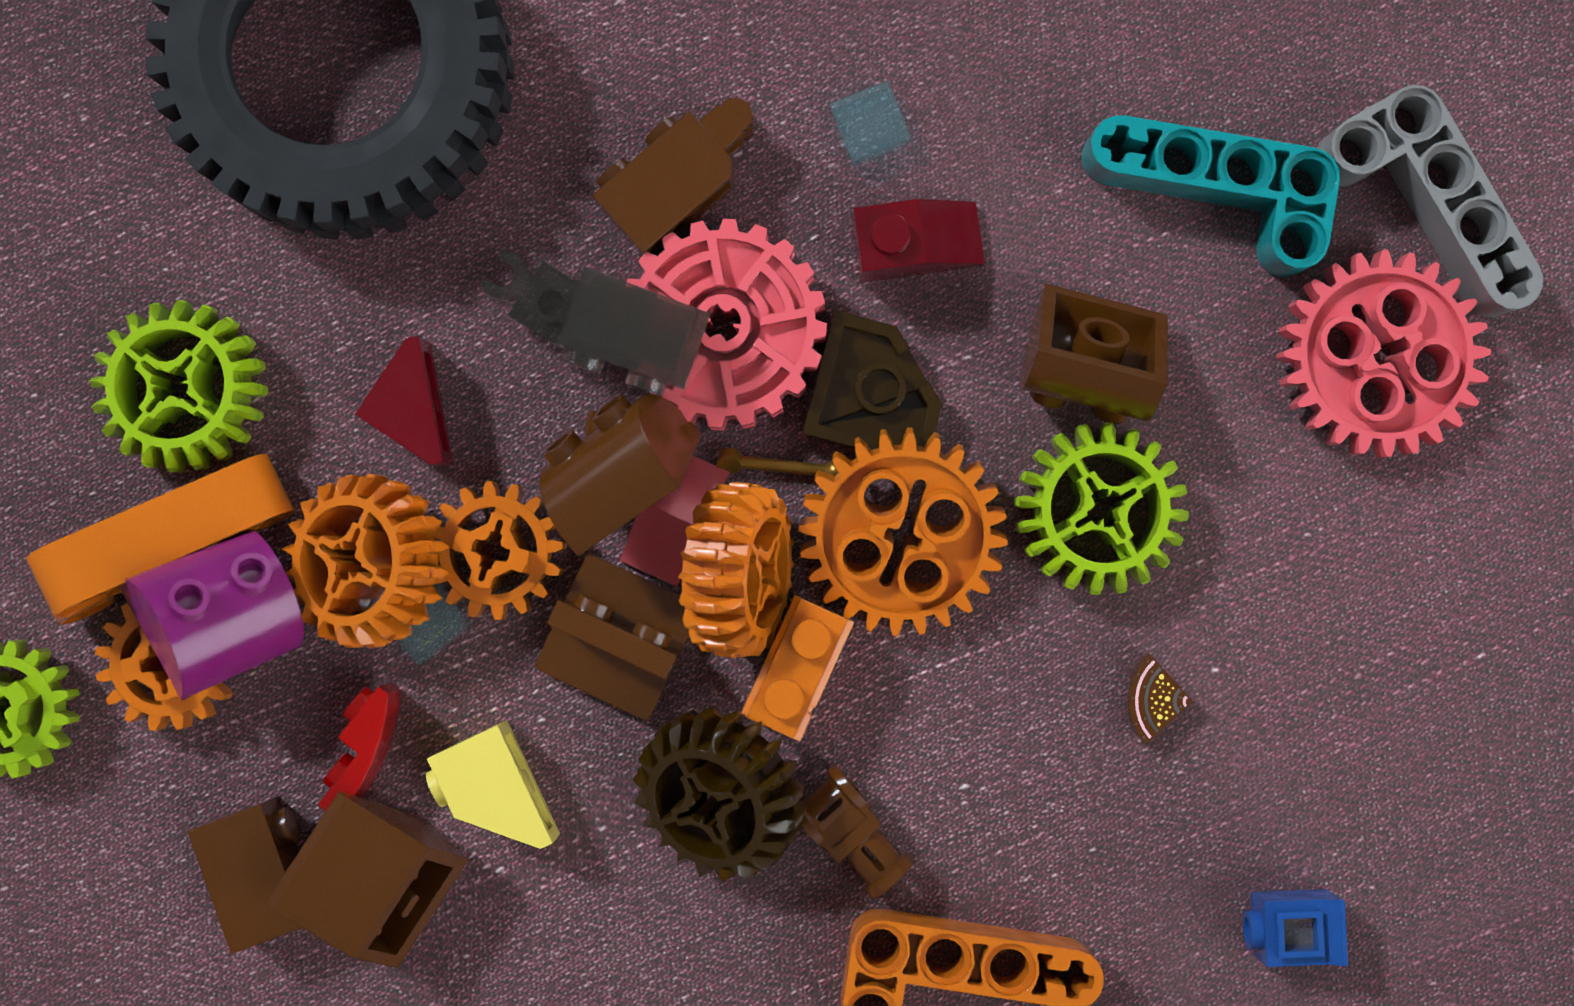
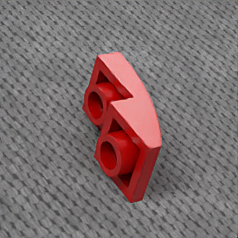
[318,682,402,811]

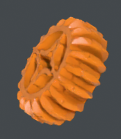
[282,474,450,648]
[678,482,795,658]

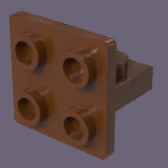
[535,554,689,720]

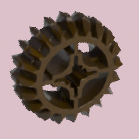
[632,706,807,882]

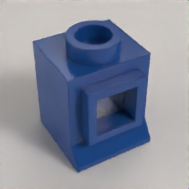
[1243,889,1348,967]

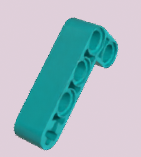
[1082,115,1340,278]

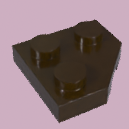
[802,310,942,450]

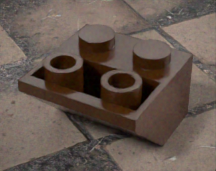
[266,791,469,968]

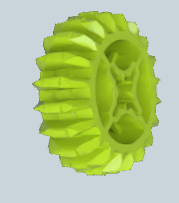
[88,300,269,473]
[1014,422,1189,595]

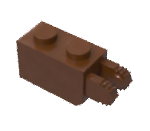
[592,96,755,256]

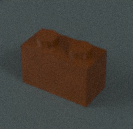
[187,796,302,954]

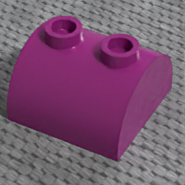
[121,529,304,700]

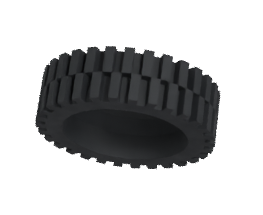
[145,0,515,240]

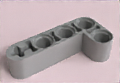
[1317,85,1543,317]

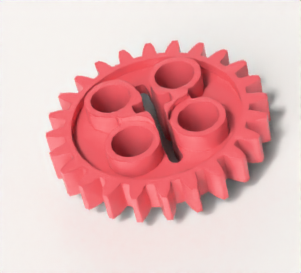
[1276,250,1491,458]

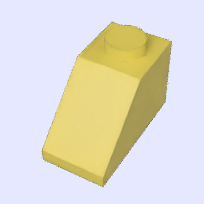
[426,720,560,849]

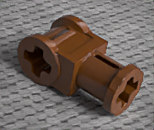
[799,764,915,899]

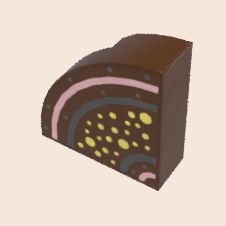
[1127,653,1193,744]

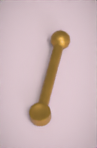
[717,448,838,476]

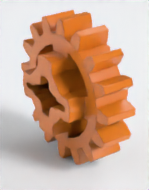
[434,481,566,620]
[95,603,241,731]

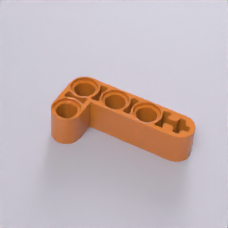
[26,453,295,625]
[840,909,1104,1006]

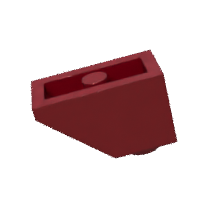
[851,199,985,283]

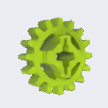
[0,639,80,779]

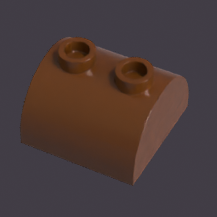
[1020,283,1168,424]
[539,394,702,556]

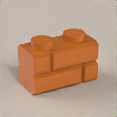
[741,594,854,741]

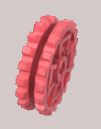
[618,219,827,431]

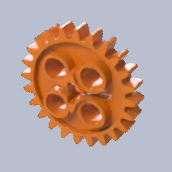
[799,427,1008,636]

